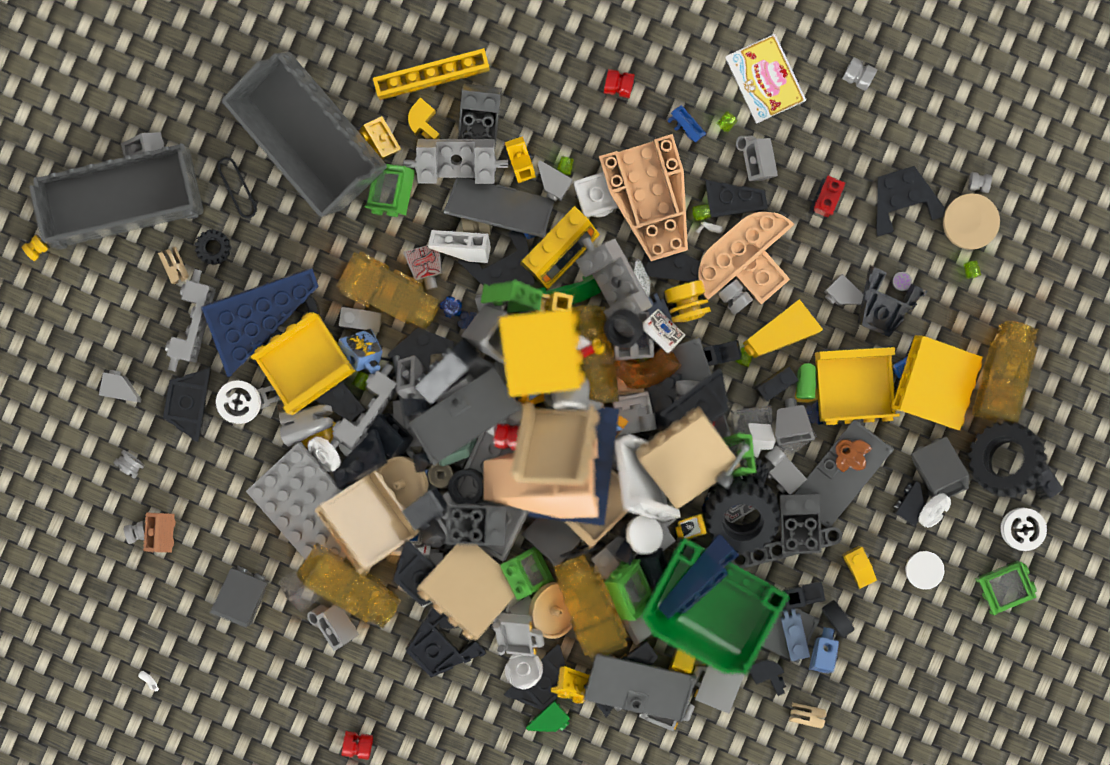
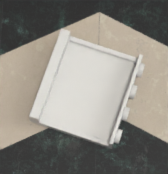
[615,435,680,522]

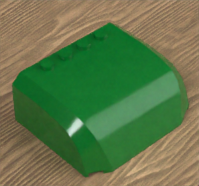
[641,537,789,675]

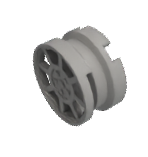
[113,450,145,478]

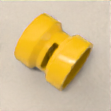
[21,235,49,261]

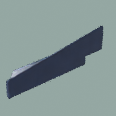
[659,535,739,619]

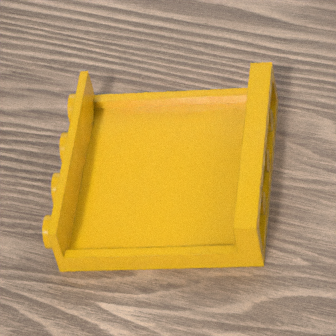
[499,308,585,396]
[251,312,355,415]
[891,335,983,431]
[815,347,900,425]

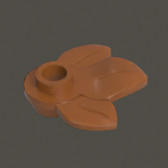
[835,439,872,472]

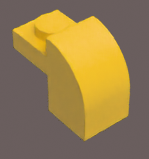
[408,98,441,139]
[505,136,536,183]
[528,292,573,313]

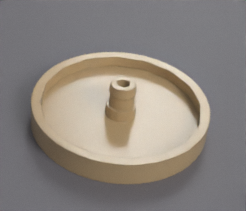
[943,194,1000,250]
[377,456,428,509]
[529,582,579,639]

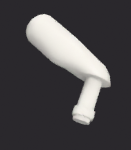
[695,222,722,234]
[138,671,159,692]

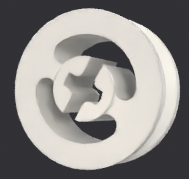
[216,381,261,424]
[1001,508,1047,551]

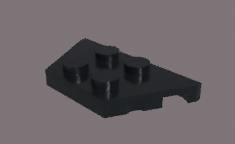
[387,327,456,381]
[163,368,211,442]
[660,368,730,424]
[393,539,437,606]
[504,644,566,711]

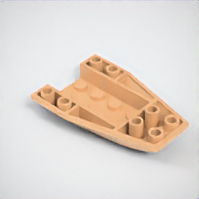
[599,134,688,261]
[484,438,598,518]

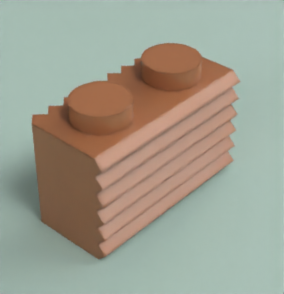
[143,513,176,553]

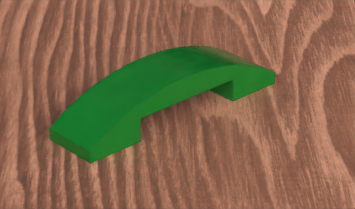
[538,275,601,305]

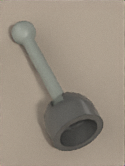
[715,444,749,488]

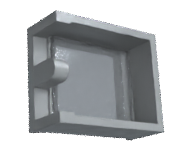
[614,312,654,360]

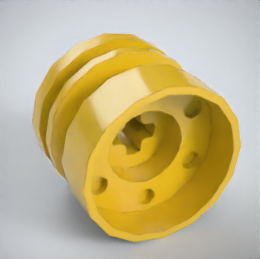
[664,280,711,323]

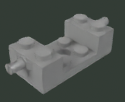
[403,139,508,184]
[576,237,653,333]
[165,269,216,372]
[330,363,397,451]
[590,519,676,586]

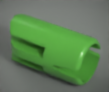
[796,363,816,399]

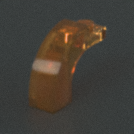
[613,348,682,389]

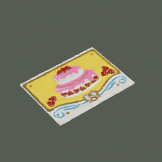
[725,34,806,124]

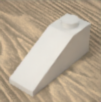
[428,230,491,263]

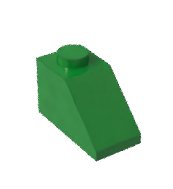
[526,700,570,732]

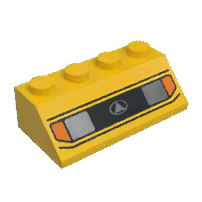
[520,206,600,290]

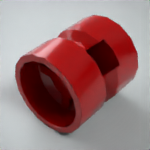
[604,69,635,99]
[494,423,520,450]
[342,731,373,760]

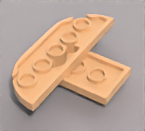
[698,212,795,305]

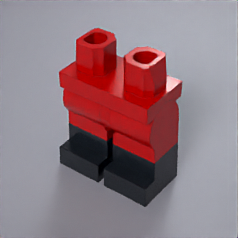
[808,175,846,220]

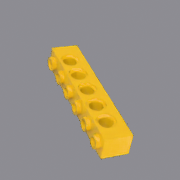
[373,48,490,100]

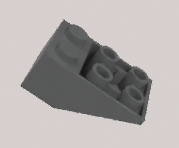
[458,83,502,147]
[780,494,822,554]
[446,503,506,546]

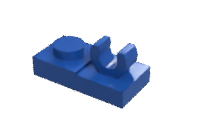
[668,105,706,142]

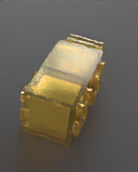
[336,251,440,330]
[571,305,619,404]
[971,321,1038,423]
[296,542,401,628]
[554,555,628,661]

